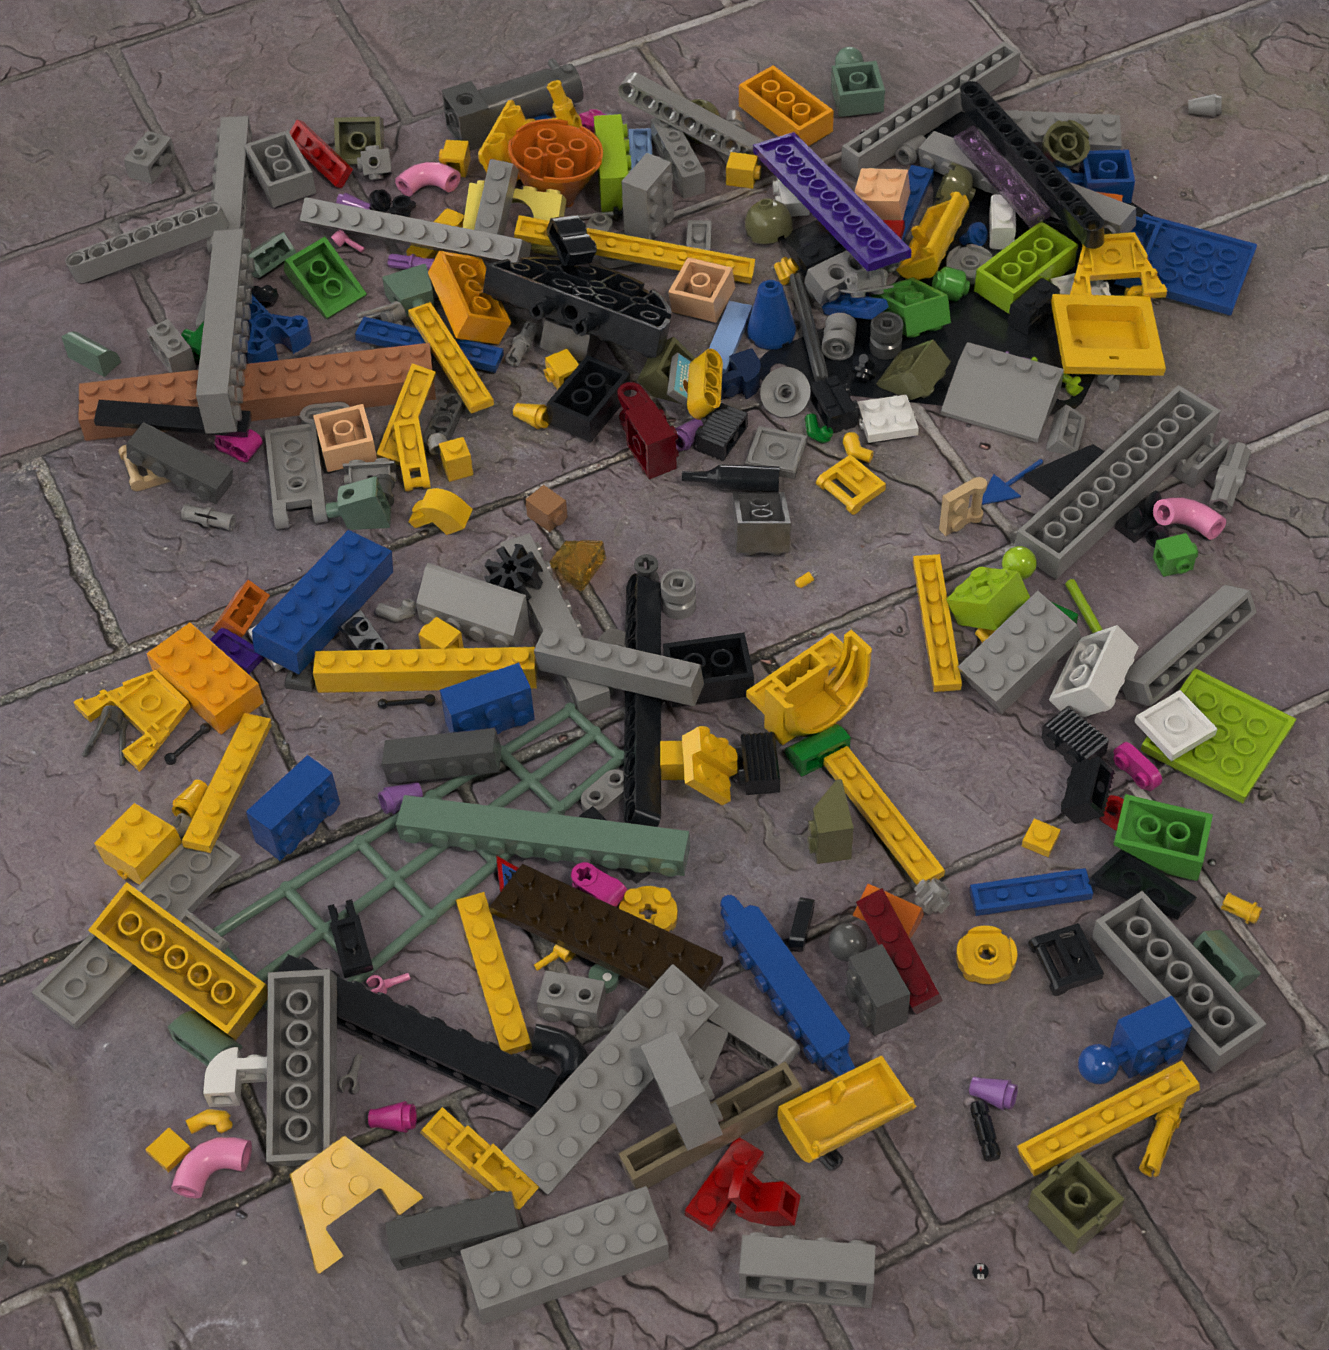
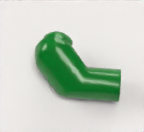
[804,414,833,443]

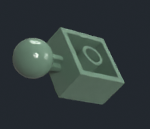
[831,47,885,117]

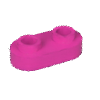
[1113,742,1162,791]

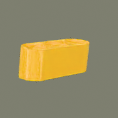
[687,348,723,420]

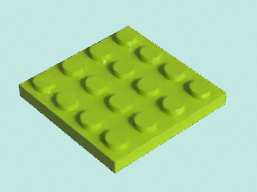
[1140,668,1296,804]

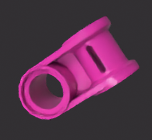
[214,429,263,463]
[571,862,627,907]

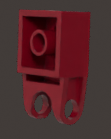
[617,382,679,480]

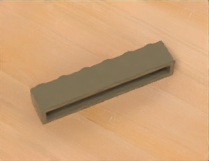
[618,1061,802,1190]

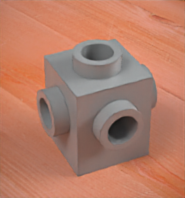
[357,145,392,180]

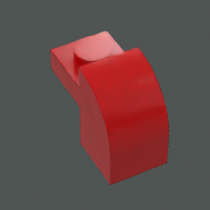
[728,1168,801,1226]

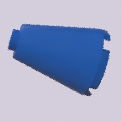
[747,280,796,350]

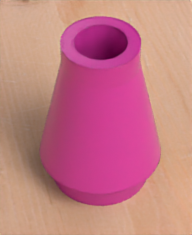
[368,1101,417,1133]

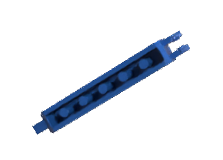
[720,894,855,1078]

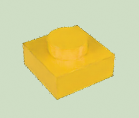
[1022,818,1061,857]

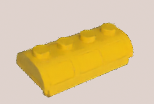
[896,192,969,280]
[777,1055,917,1163]

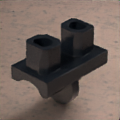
[338,610,388,650]

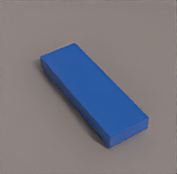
[822,295,889,319]

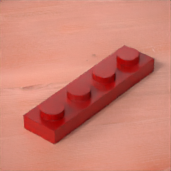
[289,119,353,189]

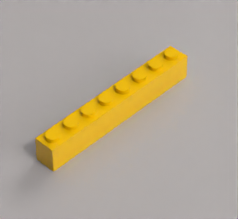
[313,647,538,693]

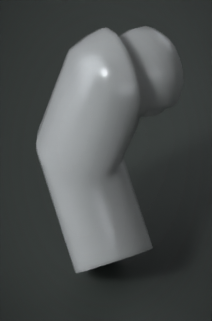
[375,599,416,622]

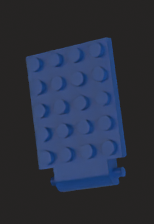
[1115,214,1257,316]

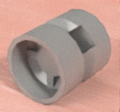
[822,313,857,360]
[661,569,696,620]

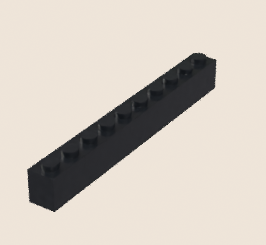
[277,954,559,1116]

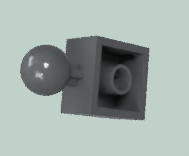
[828,923,911,1036]

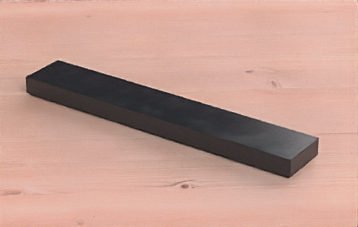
[94,399,252,437]

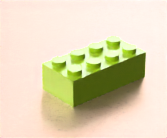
[594,114,631,212]
[974,221,1078,314]

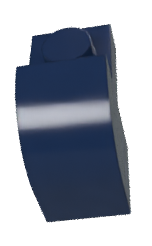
[721,348,761,400]

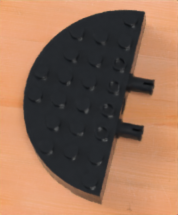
[483,257,672,358]

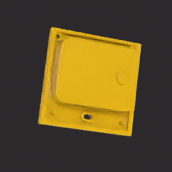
[1051,294,1166,376]

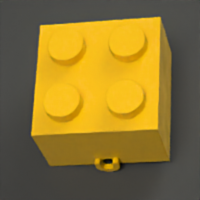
[94,803,182,885]

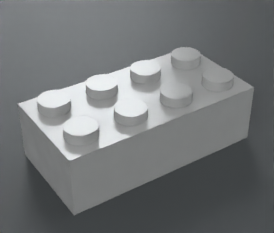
[958,591,1081,714]
[739,1232,876,1308]

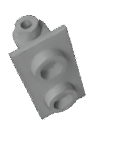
[840,268,894,298]
[343,458,397,485]

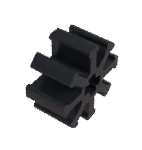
[484,544,543,601]

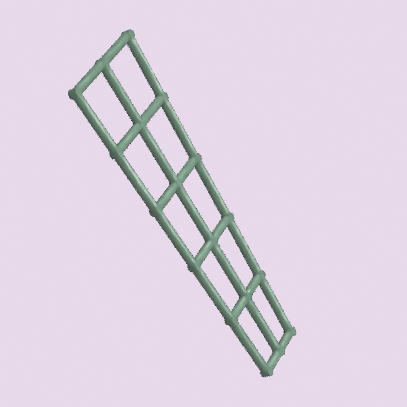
[212,702,624,1010]

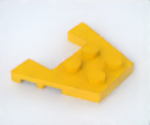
[1070,232,1167,298]
[73,670,191,772]
[290,1136,423,1274]

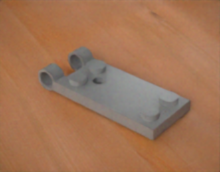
[265,423,328,530]

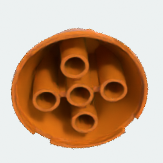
[508,119,603,207]

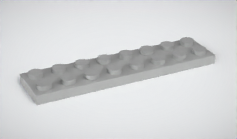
[31,840,243,1030]
[502,964,719,1196]

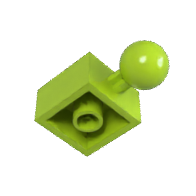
[946,546,1037,630]

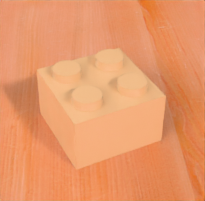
[854,168,910,220]
[668,257,735,323]
[313,404,377,472]

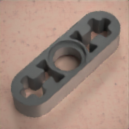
[423,393,463,455]

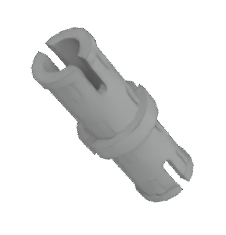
[505,322,539,366]
[181,504,236,531]

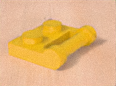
[816,455,886,515]

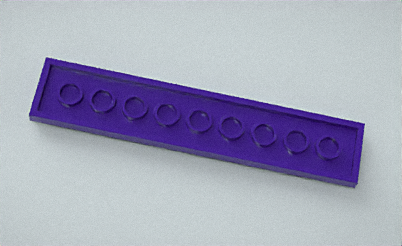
[753,132,911,272]

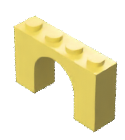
[463,180,567,256]

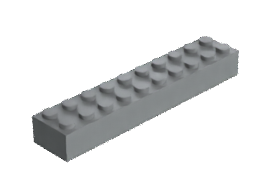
[196,229,255,434]
[1015,385,1220,579]

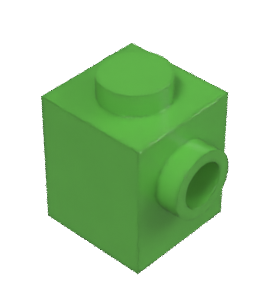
[1153,533,1198,577]

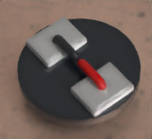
[972,1263,989,1280]

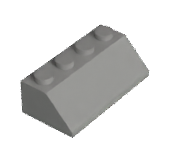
[416,563,530,648]

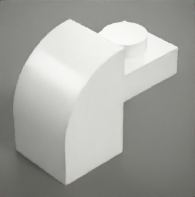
[203,1047,267,1107]

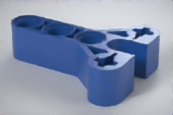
[246,295,312,364]

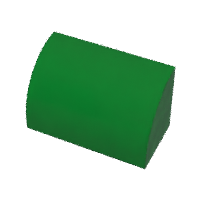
[784,724,851,777]

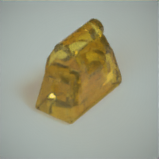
[549,540,606,591]

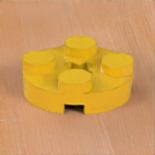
[619,886,678,932]
[956,925,1017,984]

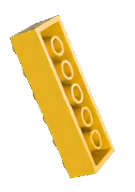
[88,882,268,1040]

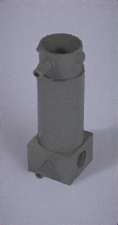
[442,58,584,151]

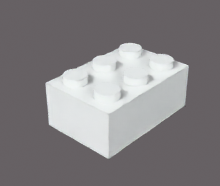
[1049,625,1139,718]

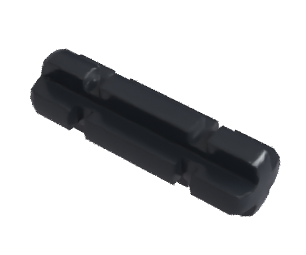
[970,1100,1001,1162]

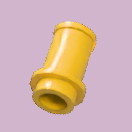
[1221,892,1262,924]

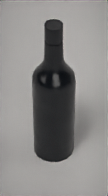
[682,465,780,492]

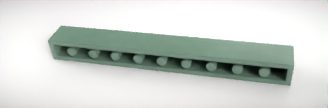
[396,795,690,877]

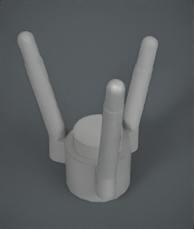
[354,301,406,349]

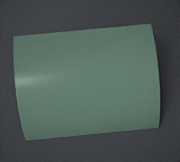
[249,232,297,278]
[62,331,121,377]
[1193,930,1261,993]
[168,1011,243,1067]

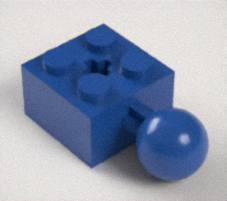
[1055,149,1135,203]
[1078,995,1192,1085]

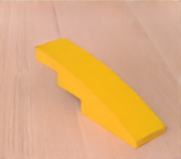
[420,1107,539,1210]

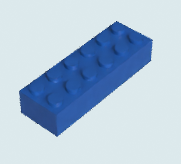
[252,530,393,674]

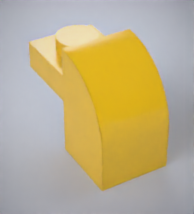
[408,488,473,535]

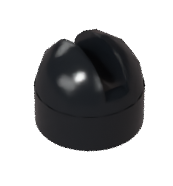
[1145,525,1169,548]

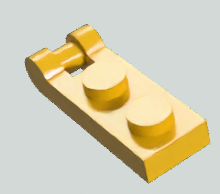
[393,418,431,492]

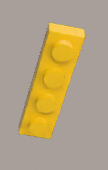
[376,363,436,466]

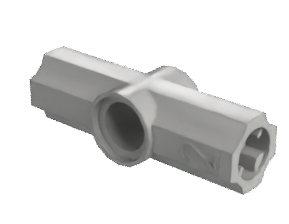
[1209,442,1251,515]

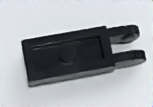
[328,899,374,979]

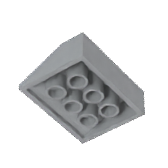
[940,342,1064,443]

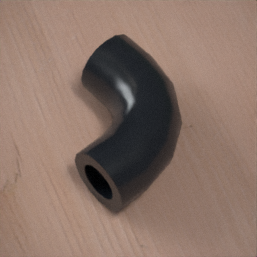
[531,1024,589,1085]

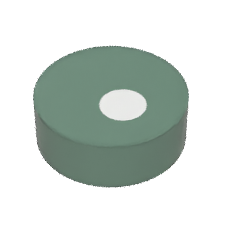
[589,964,619,994]

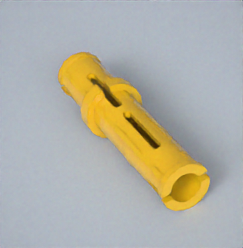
[1139,1097,1187,1177]

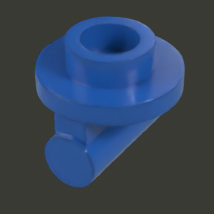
[959,222,988,246]

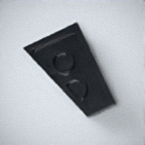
[1023,444,1105,499]
[1088,849,1197,920]

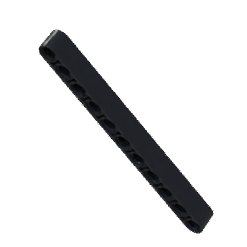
[960,81,1105,249]
[623,573,661,827]

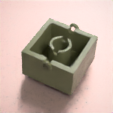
[1028,1153,1125,1254]

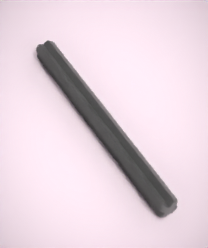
[790,272,828,381]

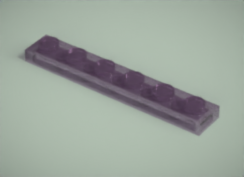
[954,125,1051,228]

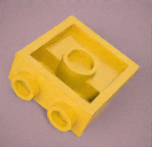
[682,726,738,805]

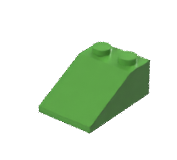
[284,237,367,319]
[870,278,951,337]
[1113,794,1213,881]

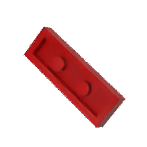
[684,1137,764,1232]

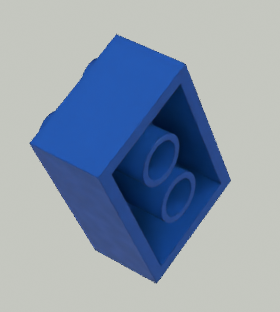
[440,663,535,735]
[246,755,340,861]

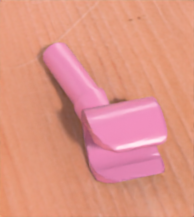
[331,230,365,253]
[366,973,410,994]

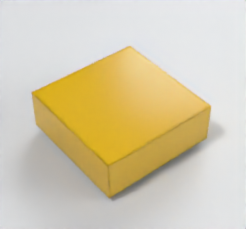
[145,1128,192,1173]

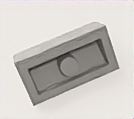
[1046,405,1086,455]

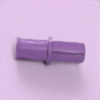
[388,254,435,271]

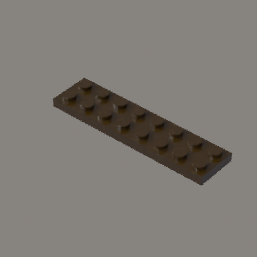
[489,864,724,992]

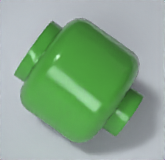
[932,267,970,301]

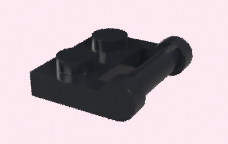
[1028,923,1104,996]

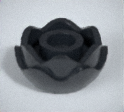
[251,285,279,308]

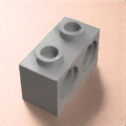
[146,319,196,373]

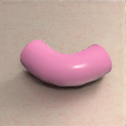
[395,162,461,197]
[1153,497,1226,540]
[171,1137,252,1198]

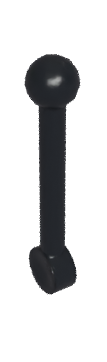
[377,694,436,709]
[164,723,211,765]

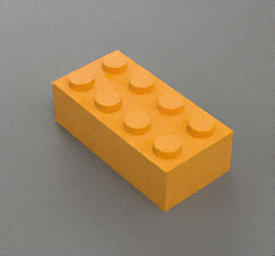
[739,65,834,146]
[428,251,511,344]
[146,622,264,735]

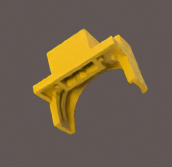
[746,629,872,746]

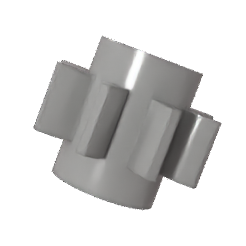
[914,878,951,915]

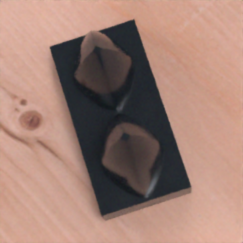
[1115,490,1162,543]

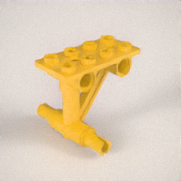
[478,80,582,181]

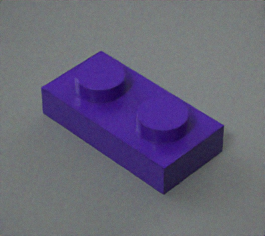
[210,628,265,674]

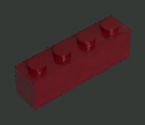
[856,888,943,1015]

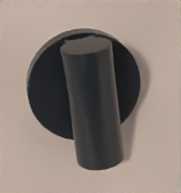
[851,354,876,382]

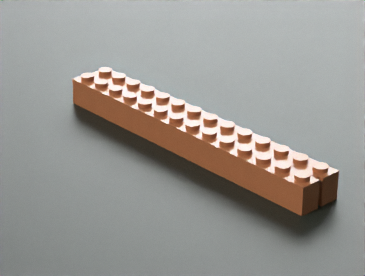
[78,343,436,441]

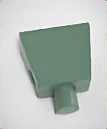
[382,264,435,316]
[326,476,391,530]

